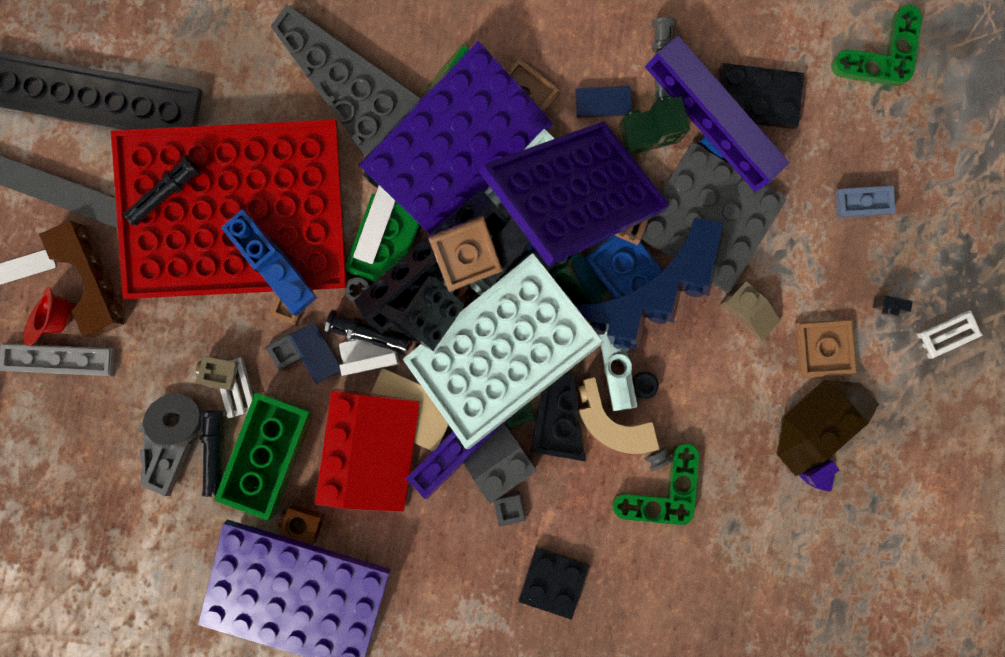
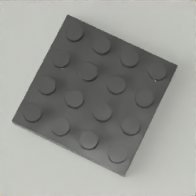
[635,142,787,294]

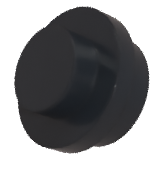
[632,371,659,399]

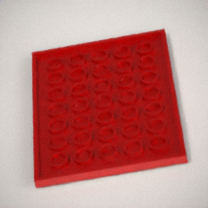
[111,120,347,299]

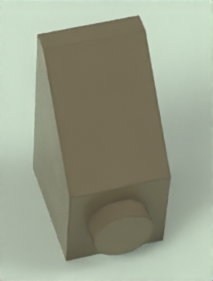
[720,281,781,341]

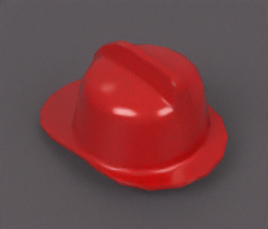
[23,287,76,346]

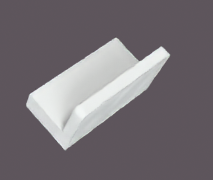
[339,332,400,376]

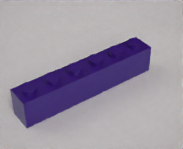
[645,36,790,192]

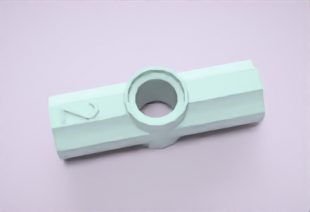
[599,332,638,411]

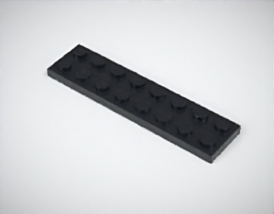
[0,52,203,130]

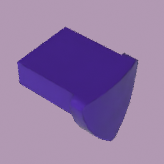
[799,459,840,492]

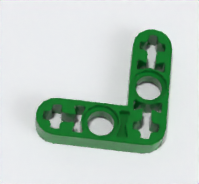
[831,5,922,86]
[612,443,699,525]

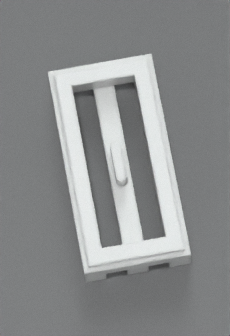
[917,310,983,359]
[220,357,253,418]

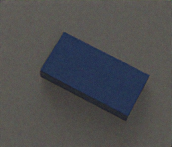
[575,86,632,118]
[289,322,341,384]

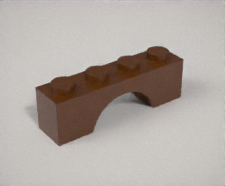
[39,221,124,338]

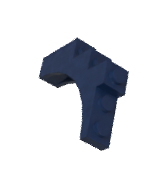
[575,218,724,351]

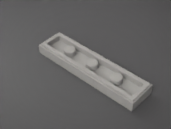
[0,343,115,376]

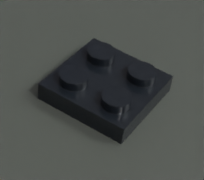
[518,546,589,620]

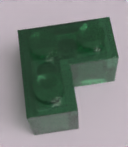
[619,95,690,155]

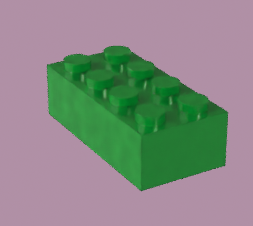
[214,392,315,521]

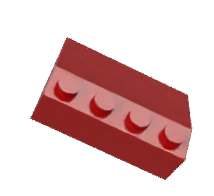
[315,388,421,512]

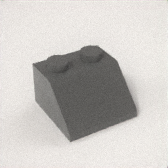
[464,423,537,504]

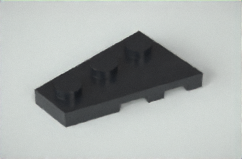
[530,373,586,462]

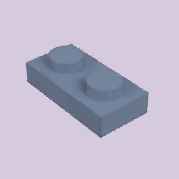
[835,186,896,218]

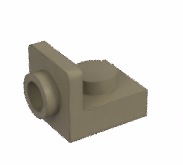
[195,356,239,390]

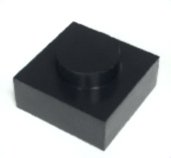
[873,295,913,317]

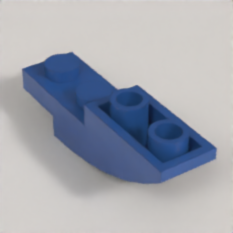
[221,209,318,316]

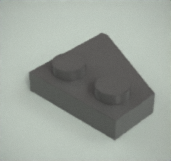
[139,423,192,496]

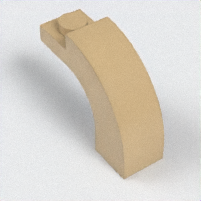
[578,377,659,454]

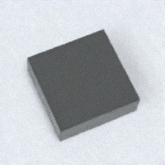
[265,333,301,371]
[493,492,526,527]

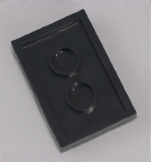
[719,63,804,129]

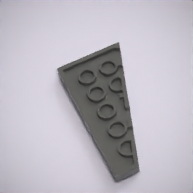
[271,4,421,156]

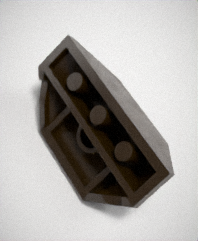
[776,380,879,476]

